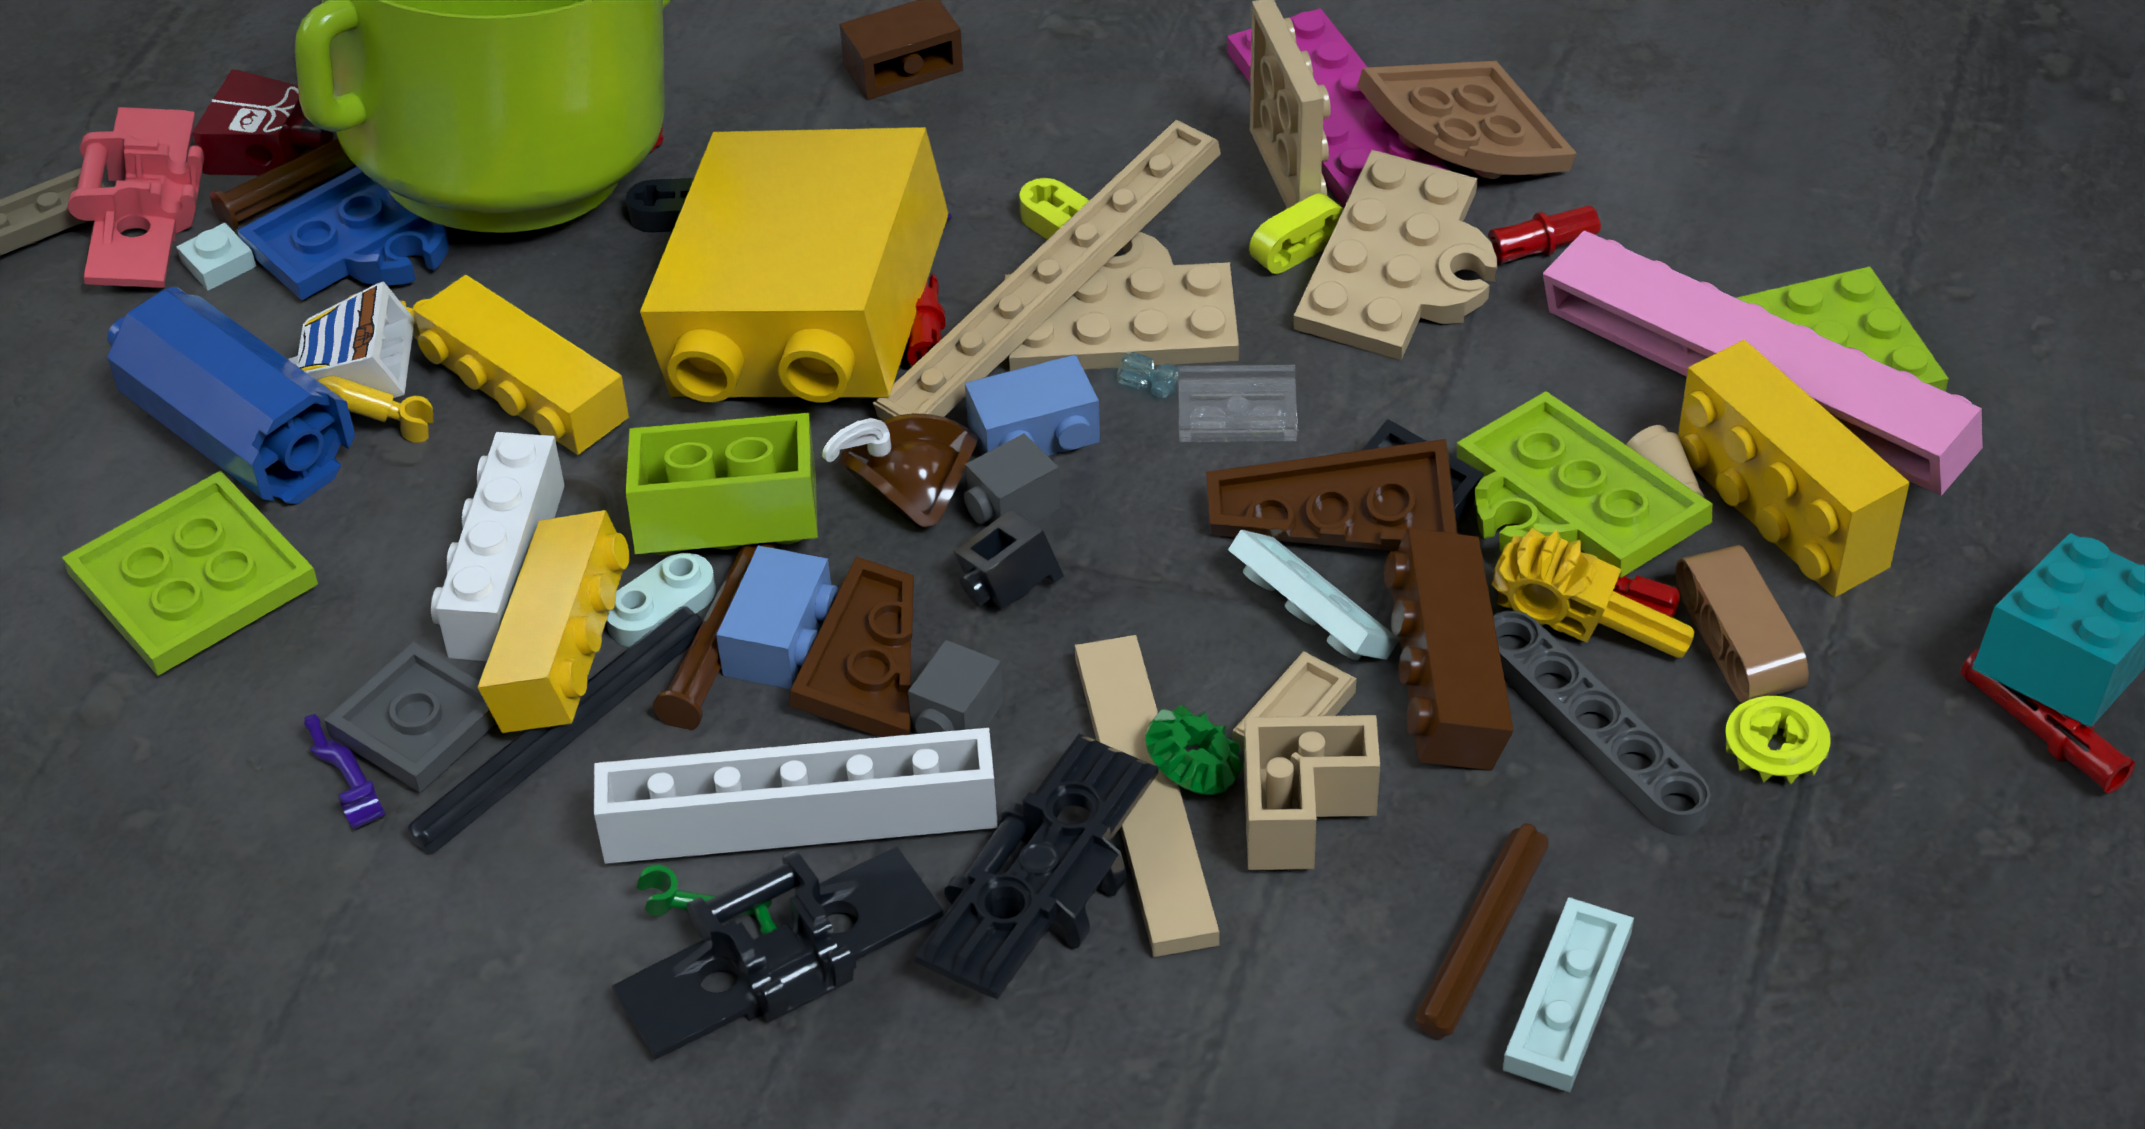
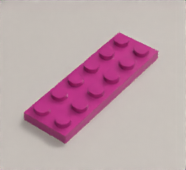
[1227,8,1450,207]

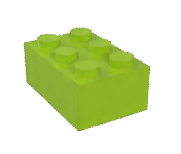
[626,413,818,555]

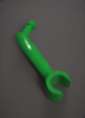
[636,865,777,935]

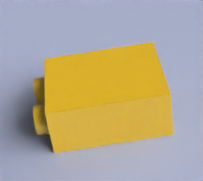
[640,127,949,403]

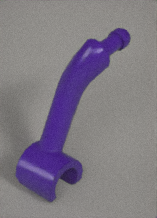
[304,714,386,830]

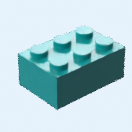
[1972,533,2145,728]

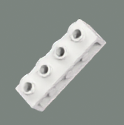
[431,432,565,661]

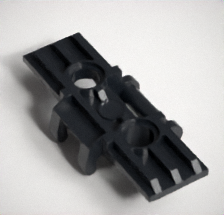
[915,733,1158,1000]
[612,847,944,1060]

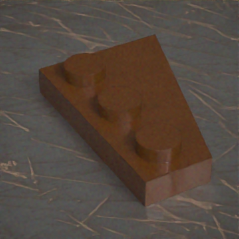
[789,556,914,737]

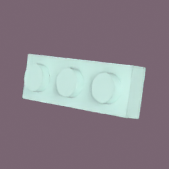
[1228,530,1400,660]
[1503,897,1634,1092]

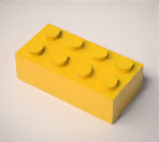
[1678,339,1910,598]

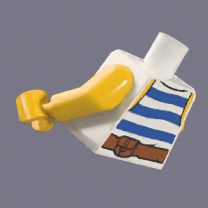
[288,281,434,443]

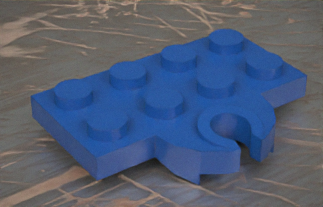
[237,167,449,300]

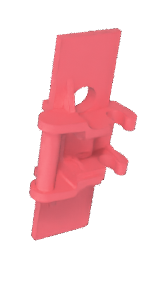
[68,107,204,288]

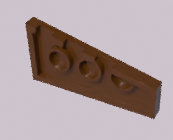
[1206,439,1458,551]

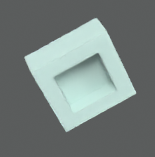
[176,223,256,291]

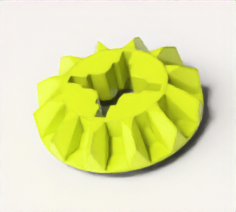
[1725,696,1831,784]

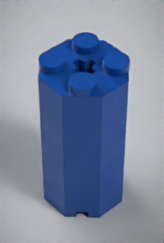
[107,287,355,504]

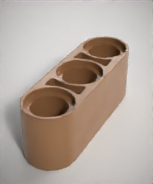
[1675,545,1809,703]

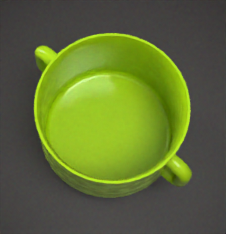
[295,0,671,232]

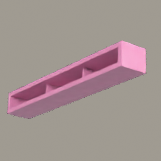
[1543,230,1983,496]

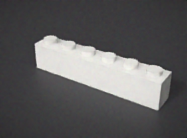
[594,728,998,864]

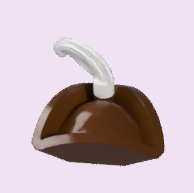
[822,413,978,527]

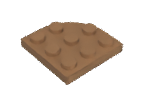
[1357,61,1577,179]

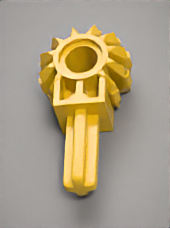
[1491,528,1695,658]

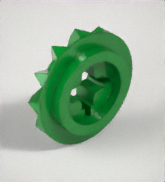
[1145,705,1244,794]

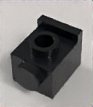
[954,509,1064,609]

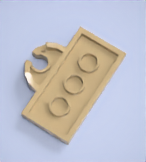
[1294,150,1497,360]
[1005,231,1239,371]

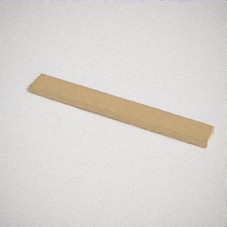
[873,120,1221,420]

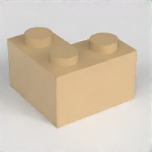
[1244,715,1380,870]

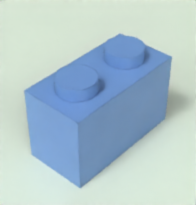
[965,354,1100,456]
[716,546,839,689]

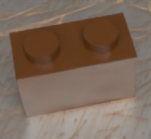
[839,0,963,100]

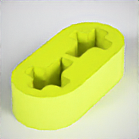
[1019,178,1090,240]
[1249,193,1344,274]

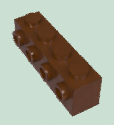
[1384,528,1514,771]

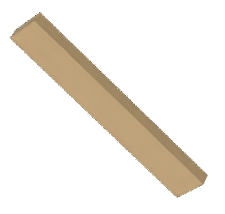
[1075,635,1219,957]

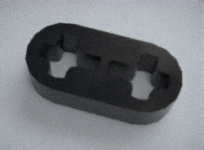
[626,178,694,233]

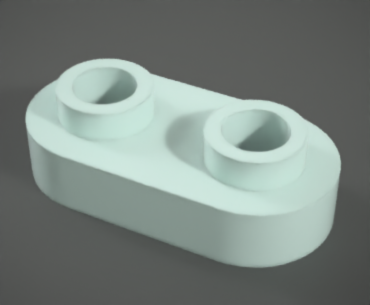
[606,553,716,647]

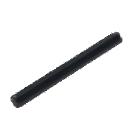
[408,606,703,854]

